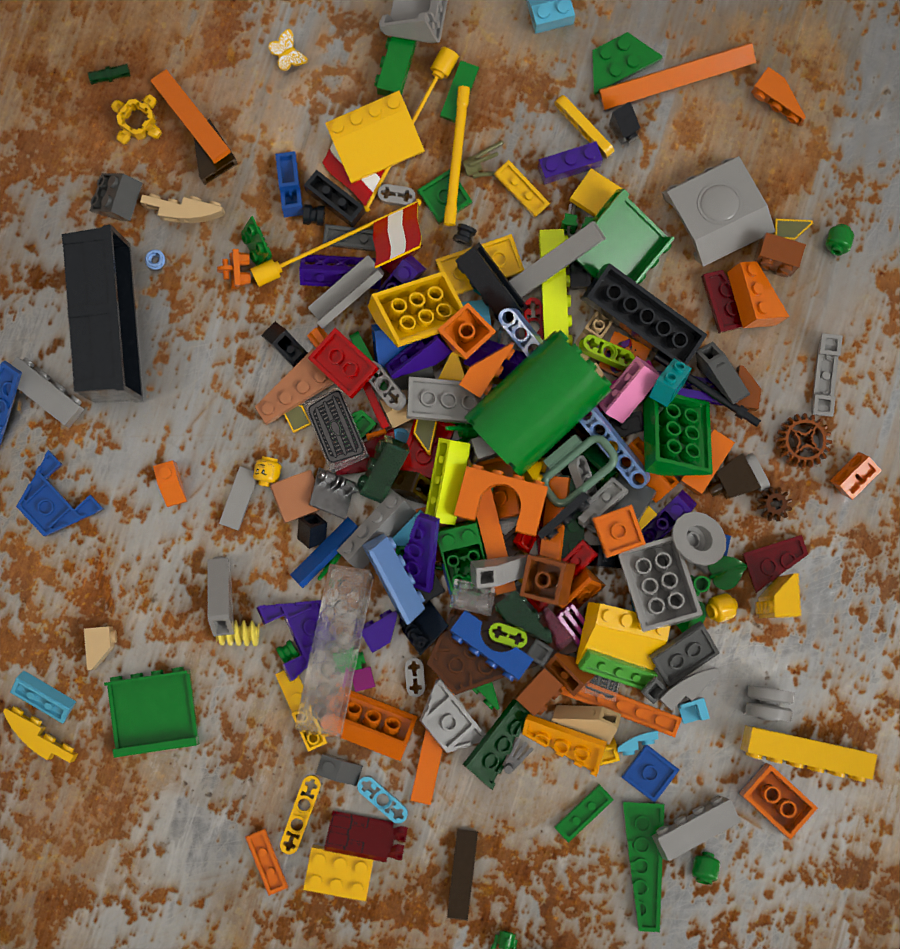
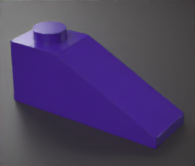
[385,334,452,379]

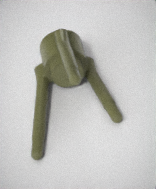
[463,141,504,179]

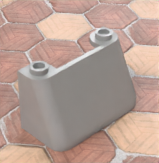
[379,0,448,44]

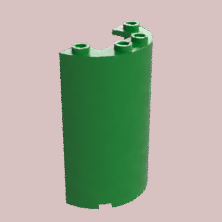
[464,330,612,476]

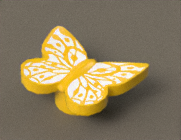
[268,29,308,71]

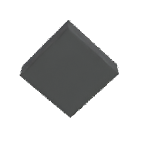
[526,638,554,668]

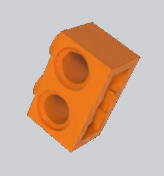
[830,452,882,500]

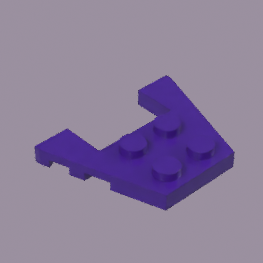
[256,600,338,682]

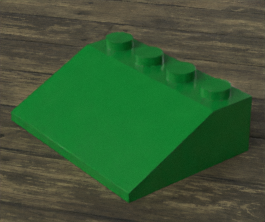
[643,393,713,476]

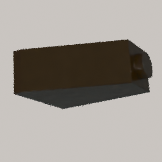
[194,119,238,185]

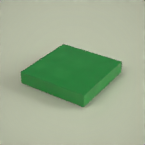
[417,169,473,224]

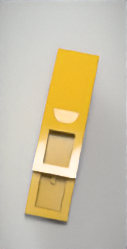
[275,670,328,752]
[3,706,78,763]

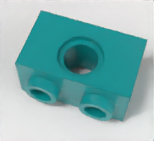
[649,358,692,407]

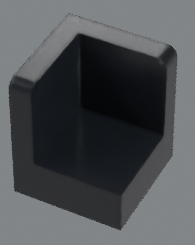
[297,513,327,549]

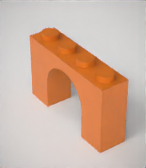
[454,464,548,537]

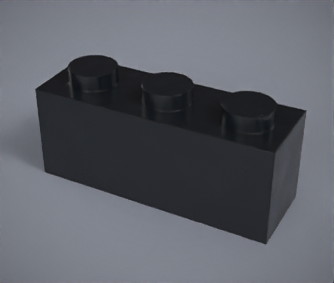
[304,170,365,227]

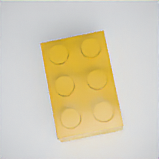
[303,844,374,902]

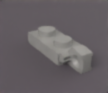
[578,477,628,528]

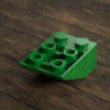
[438,518,487,592]

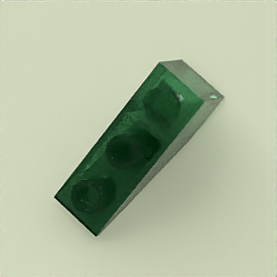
[495,590,553,645]

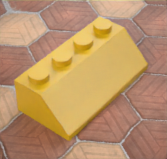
[755,573,801,618]

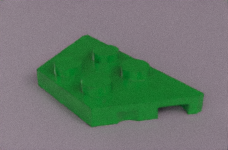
[592,32,663,95]

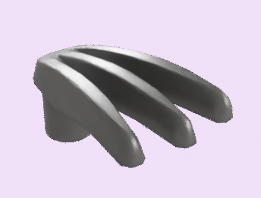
[504,738,533,774]

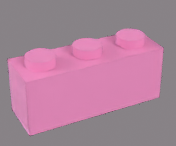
[599,356,660,424]

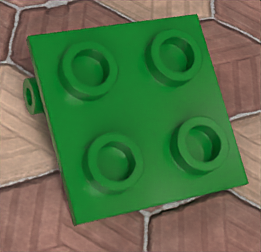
[241,216,273,266]

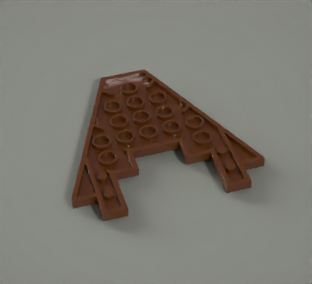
[427,525,597,695]

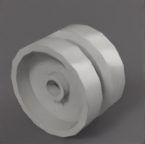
[745,685,795,722]

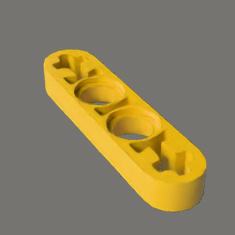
[554,95,615,159]
[280,775,321,855]

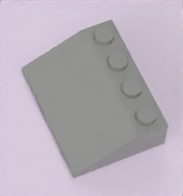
[617,536,703,632]

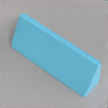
[10,671,76,724]

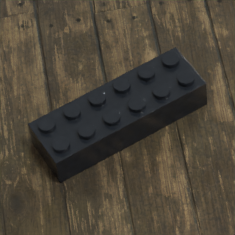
[581,263,707,365]

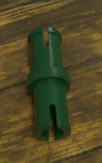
[88,64,131,85]

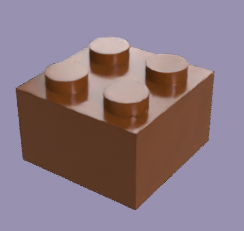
[753,232,806,277]
[520,555,576,605]
[514,667,563,716]

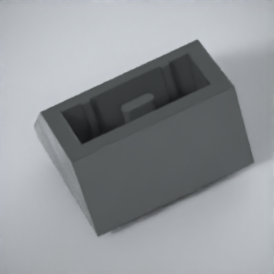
[90,173,143,221]

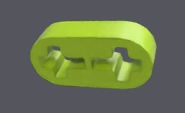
[488,623,527,649]

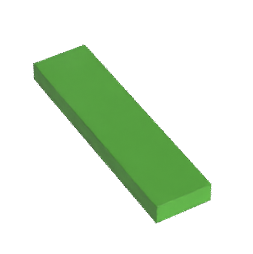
[578,649,658,690]

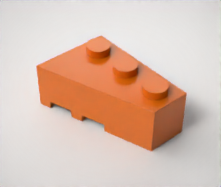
[727,261,790,328]

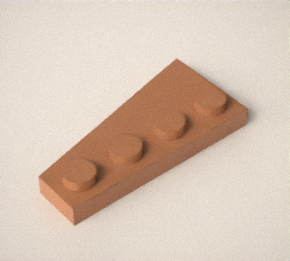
[255,348,334,425]

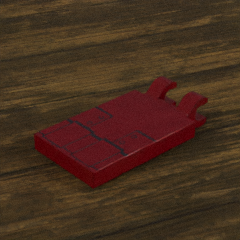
[324,811,408,862]

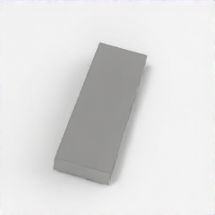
[219,466,257,531]

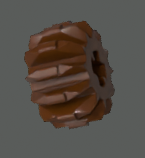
[757,487,792,522]

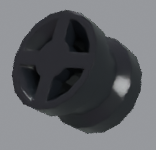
[453,223,477,247]

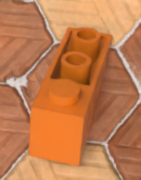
[751,67,806,126]
[459,342,515,398]

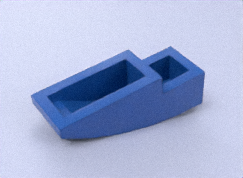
[275,151,303,218]

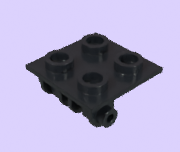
[399,600,449,656]

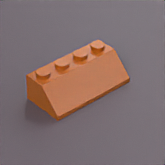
[323,686,418,761]

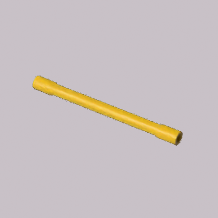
[443,86,470,226]

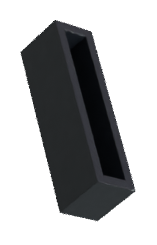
[455,242,528,322]

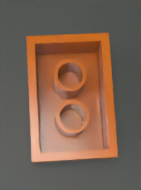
[739,763,818,840]

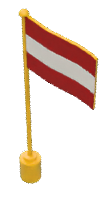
[322,47,459,212]
[250,198,422,287]

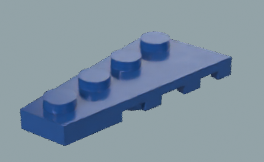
[0,361,22,446]

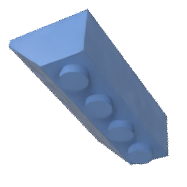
[362,533,425,625]

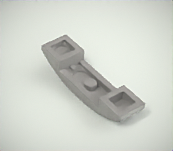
[812,333,843,417]

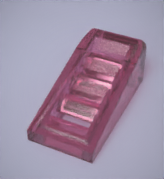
[542,607,573,651]

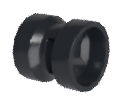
[303,204,325,226]

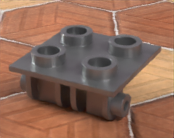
[309,467,358,519]

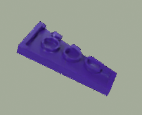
[403,512,440,593]

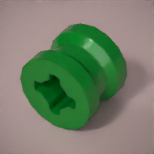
[276,640,301,663]

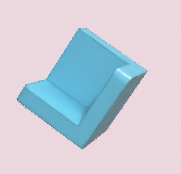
[678,697,710,724]

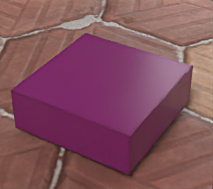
[350,666,376,692]

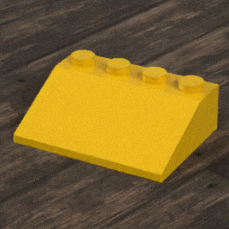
[325,91,425,184]
[368,271,463,347]
[575,602,670,670]

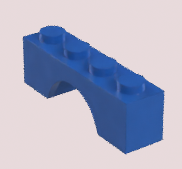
[450,610,534,682]

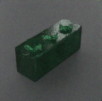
[357,434,410,503]

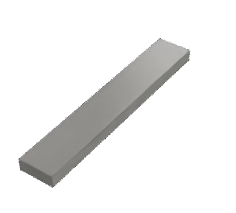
[509,221,606,298]

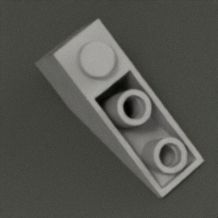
[470,554,532,589]

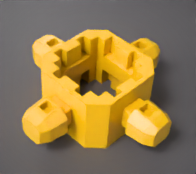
[111,94,162,145]

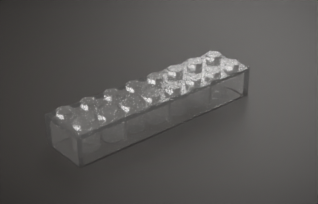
[295,564,374,739]

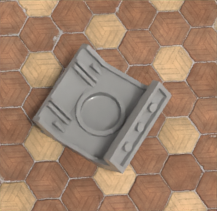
[662,156,775,267]

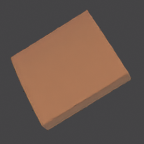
[270,470,320,524]

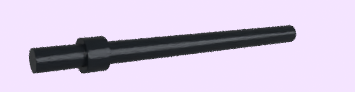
[653,353,761,427]

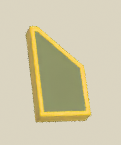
[774,219,813,241]
[284,405,312,433]
[414,419,438,455]

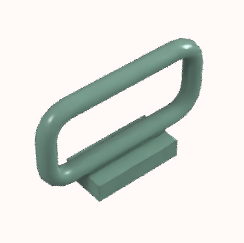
[541,435,618,508]

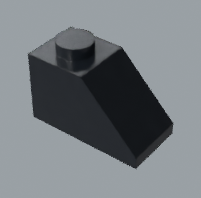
[609,102,640,144]
[261,321,308,367]

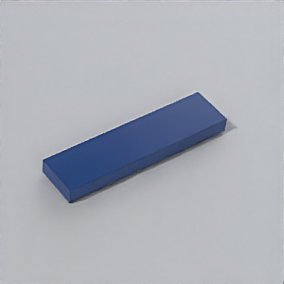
[290,517,358,588]

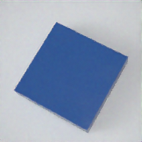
[621,745,679,803]

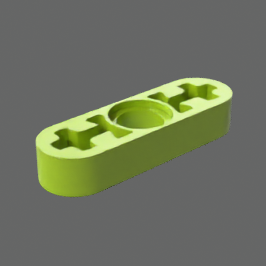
[579,335,635,371]

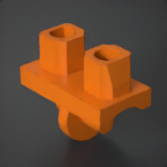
[217,249,251,289]

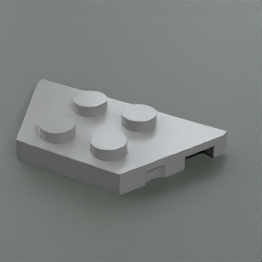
[419,678,486,753]

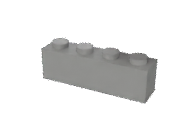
[11,357,85,428]
[337,491,416,572]
[652,796,741,861]

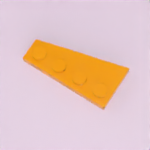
[522,714,607,777]

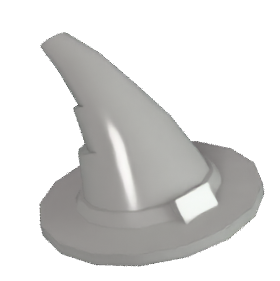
[672,512,726,574]

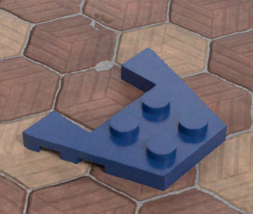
[16,450,104,537]

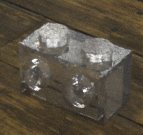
[449,579,495,616]

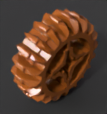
[776,413,832,469]

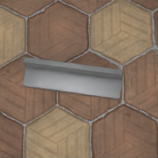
[308,255,384,329]

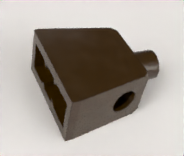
[707,453,761,499]
[389,470,431,505]

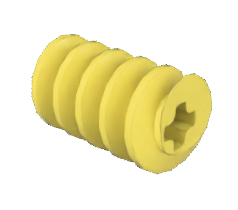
[216,620,260,646]

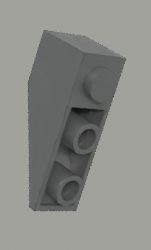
[696,341,750,404]

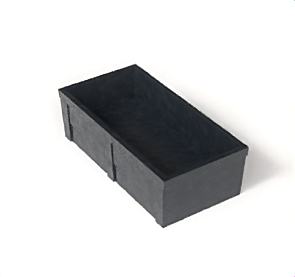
[62,224,143,403]

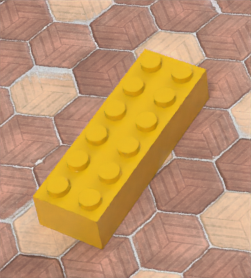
[740,725,877,782]

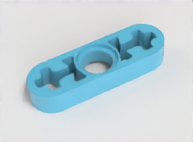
[357,776,408,824]

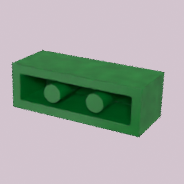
[374,36,417,96]

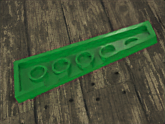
[622,801,665,932]

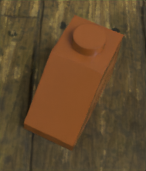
[545,653,596,696]

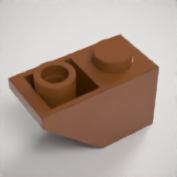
[735,365,761,412]

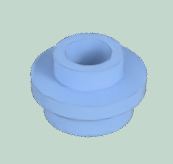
[145,249,166,270]

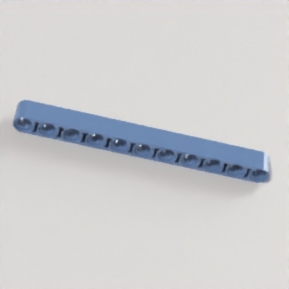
[498,308,650,489]

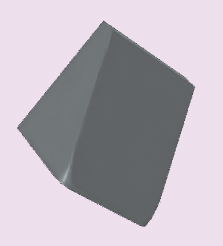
[640,676,667,704]

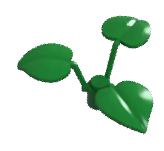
[676,556,747,633]

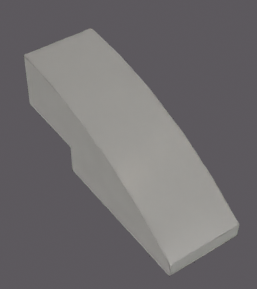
[658,668,720,711]

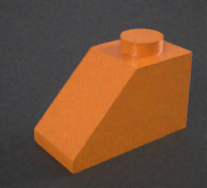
[153,460,187,507]

